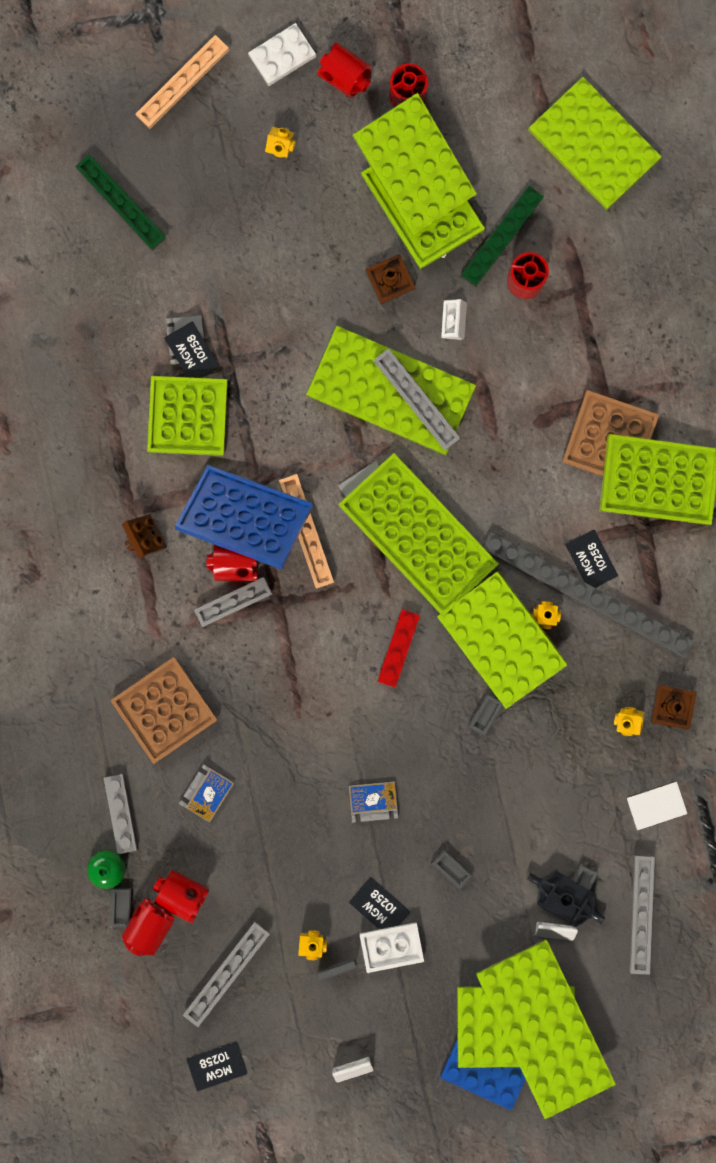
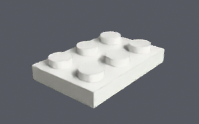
[248,23,316,86]
[359,922,424,973]

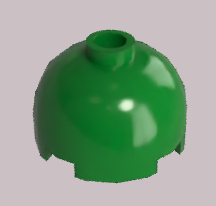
[87,850,126,889]

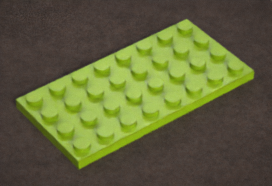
[306,326,476,456]
[338,453,499,617]
[476,940,616,1119]

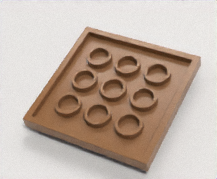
[562,390,659,477]
[110,657,218,764]

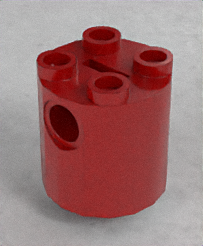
[317,42,372,98]
[389,63,428,108]
[507,252,549,299]
[206,544,258,581]
[153,869,210,923]
[121,898,175,957]

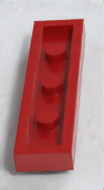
[377,609,420,688]

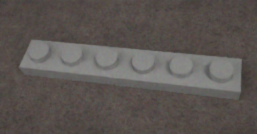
[373,349,460,451]
[629,855,655,975]
[183,921,270,1027]

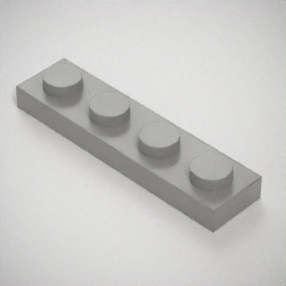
[194,577,272,627]
[104,774,138,854]

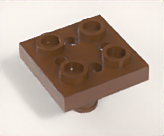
[365,254,415,305]
[122,514,167,558]
[651,685,697,730]

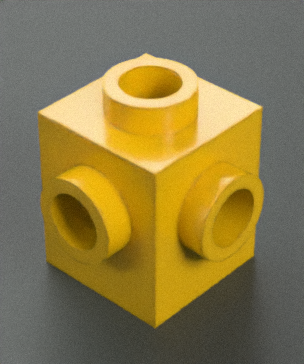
[265,127,296,158]
[532,601,561,629]
[614,707,645,736]
[298,931,327,960]

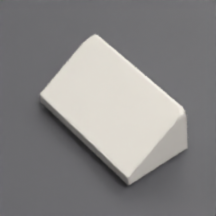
[441,299,467,340]
[535,922,578,941]
[332,1057,373,1082]

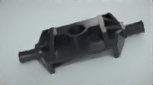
[527,869,605,927]

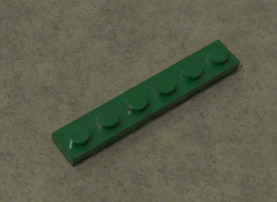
[75,154,166,251]
[461,186,544,287]

